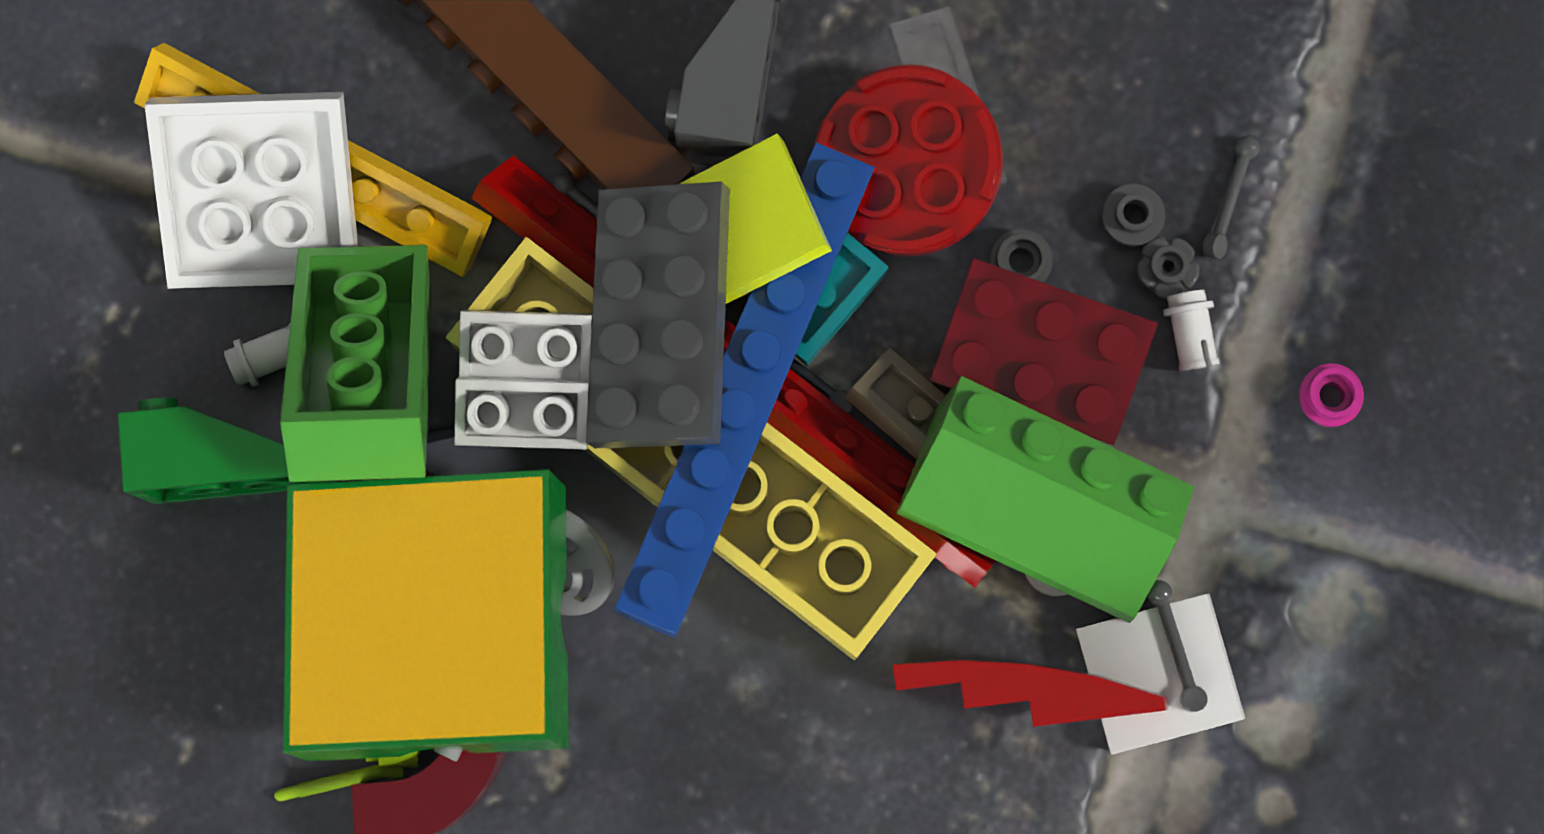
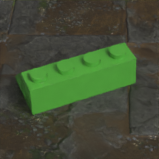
[896,376,1195,623]

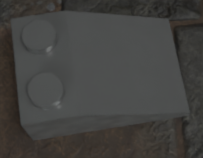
[665,0,780,167]

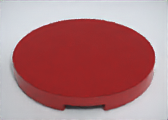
[813,65,1003,256]

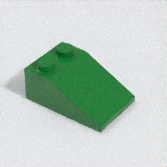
[118,398,335,504]

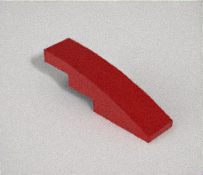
[893,660,1168,727]

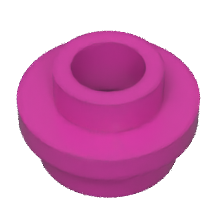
[1299,363,1364,427]

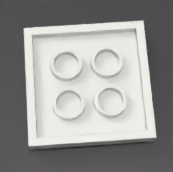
[145,92,358,289]

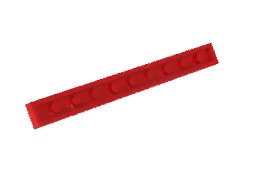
[471,155,996,588]

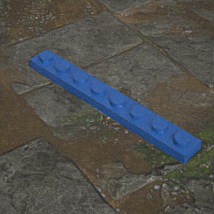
[613,142,875,639]

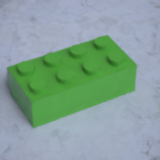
[281,245,432,482]

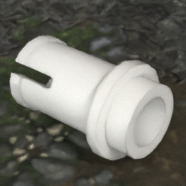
[1163,290,1220,372]
[224,323,291,387]

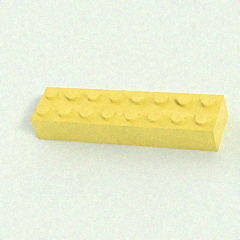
[445,237,937,661]

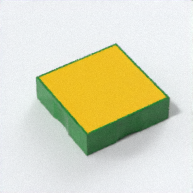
[283,470,569,761]

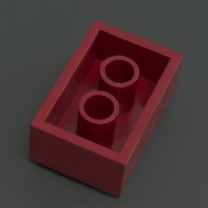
[930,258,1158,445]

